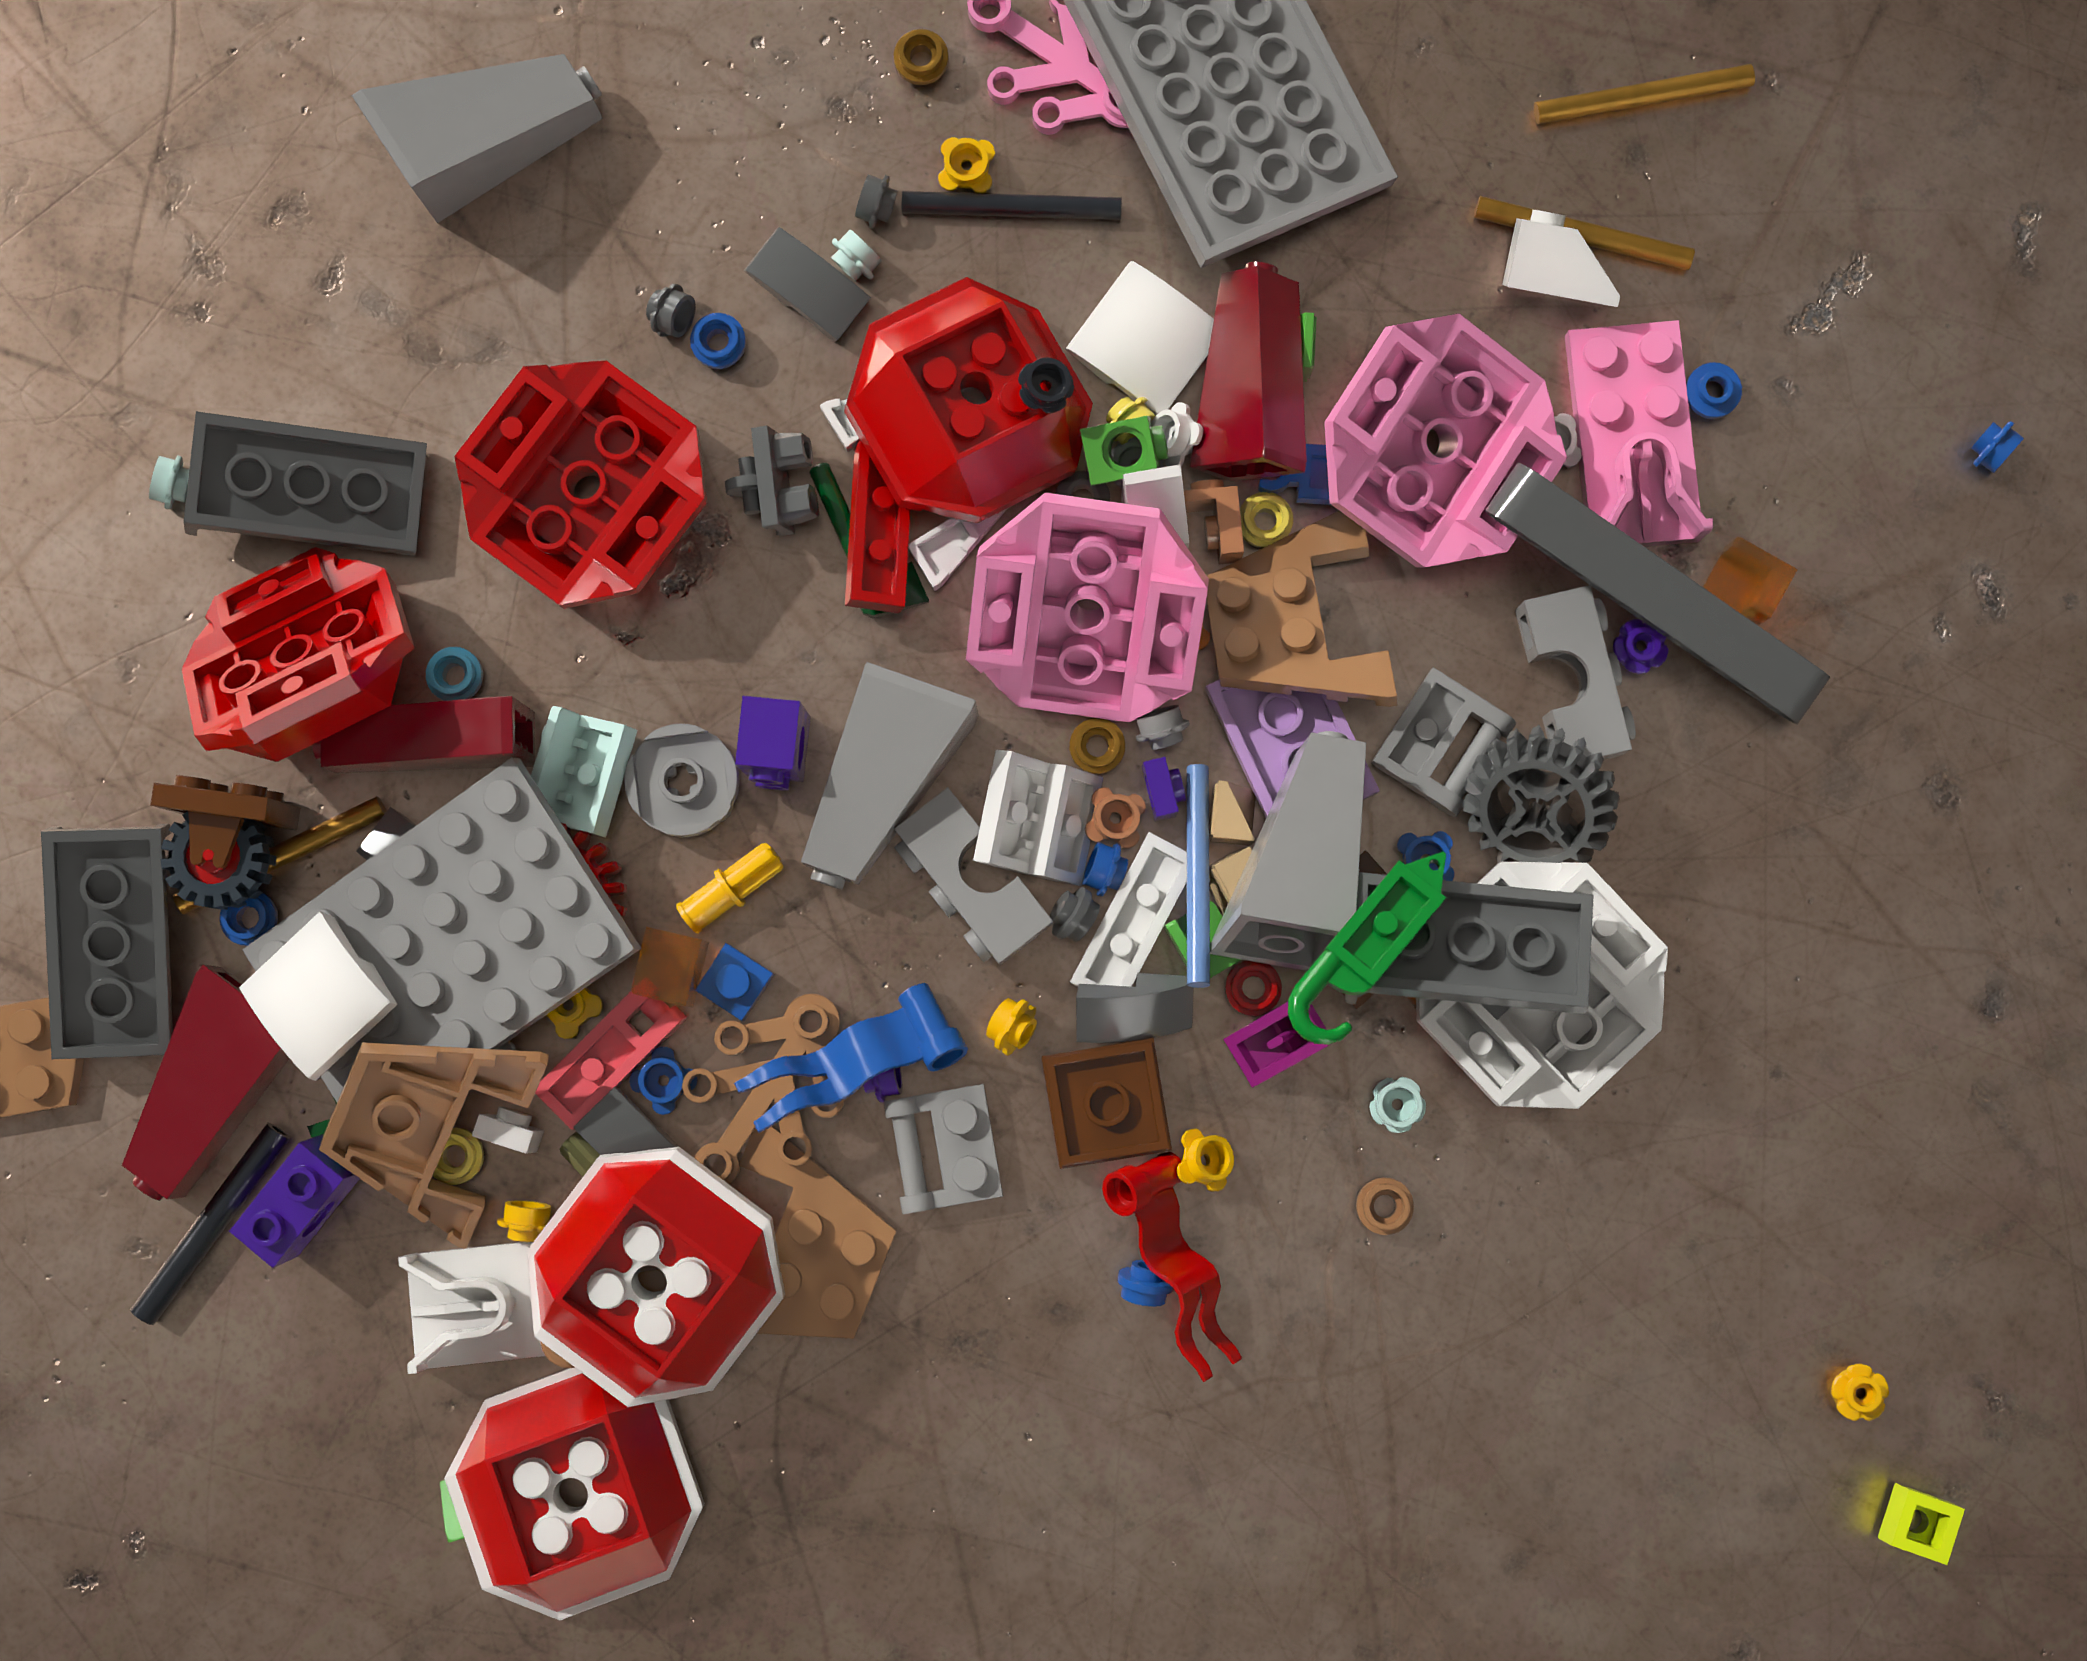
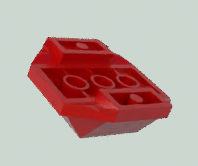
[844,277,1093,523]
[454,360,707,609]
[182,547,415,762]

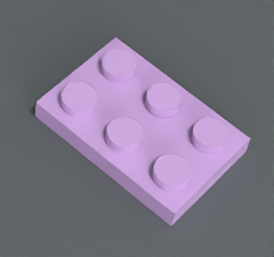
[1205,680,1380,818]

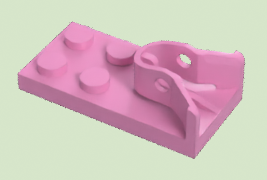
[1565,320,1713,547]

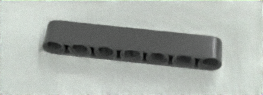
[1485,462,1830,725]

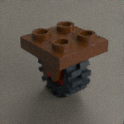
[150,775,301,910]

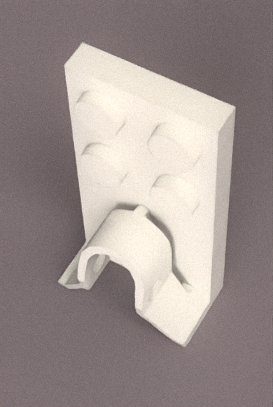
[398,1242,640,1374]

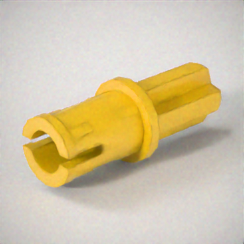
[676,843,784,934]

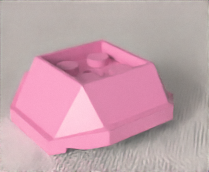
[1324,314,1567,567]
[966,493,1209,722]

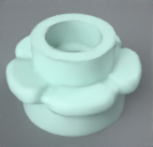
[831,230,882,281]
[149,455,189,509]
[1369,1077,1426,1133]

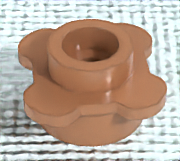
[1085,787,1146,849]

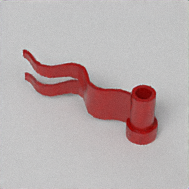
[1102,1152,1242,1382]

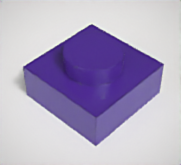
[1142,757,1186,822]

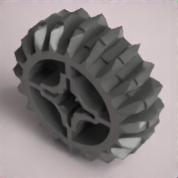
[1463,725,1620,863]

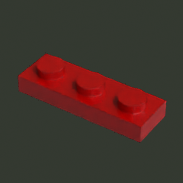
[845,441,910,614]

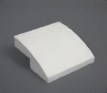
[1065,261,1214,415]
[973,750,1103,886]
[239,911,397,1081]

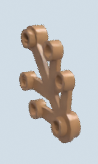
[682,994,844,1185]

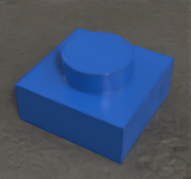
[695,943,775,1021]

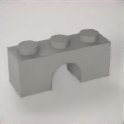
[1515,585,1636,760]
[894,787,1053,966]

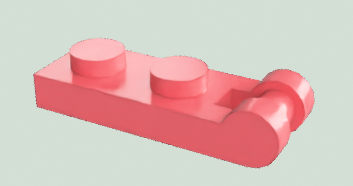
[535,977,687,1130]

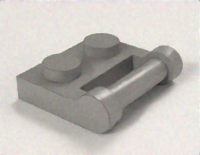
[1371,667,1516,817]
[883,1084,1003,1214]

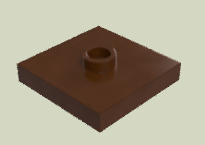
[1042,1038,1172,1169]

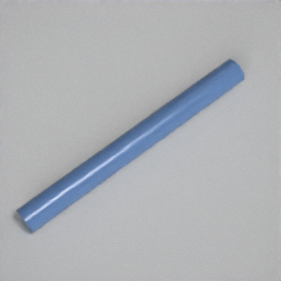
[1186,764,1210,988]

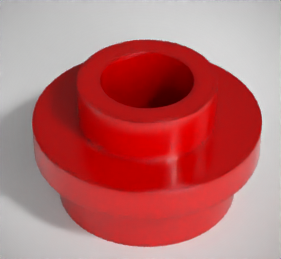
[1225,960,1282,1016]

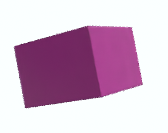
[1223,1001,1331,1088]

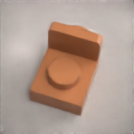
[1184,479,1244,565]

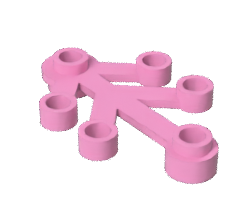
[967,0,1129,135]

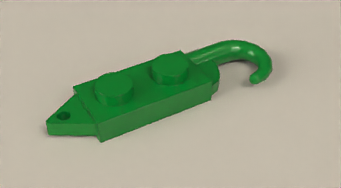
[1288,852,1446,1045]

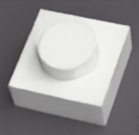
[472,1106,544,1154]

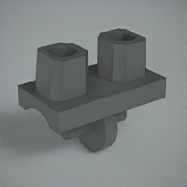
[725,425,820,536]

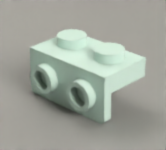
[531,706,638,838]

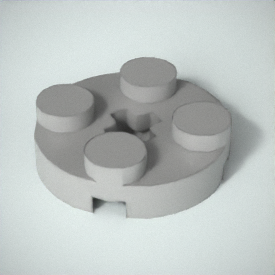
[625,724,740,838]

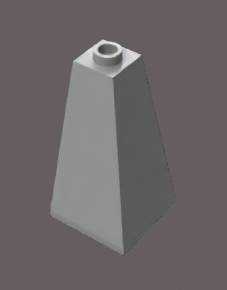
[351,54,603,223]
[801,662,979,890]
[1210,731,1366,971]

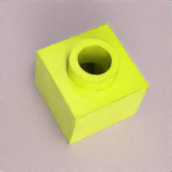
[1878,1483,1965,1565]

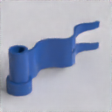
[734,983,968,1133]

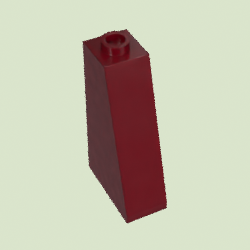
[1190,262,1307,482]
[312,696,535,773]
[122,964,290,1201]

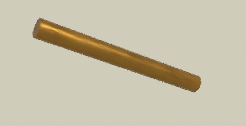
[1534,64,1755,124]
[1474,196,1695,271]
[173,796,386,914]

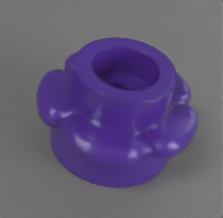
[1613,619,1669,674]
[863,1067,903,1103]

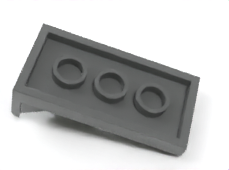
[183,411,427,556]
[41,824,173,1059]
[1345,872,1594,1014]

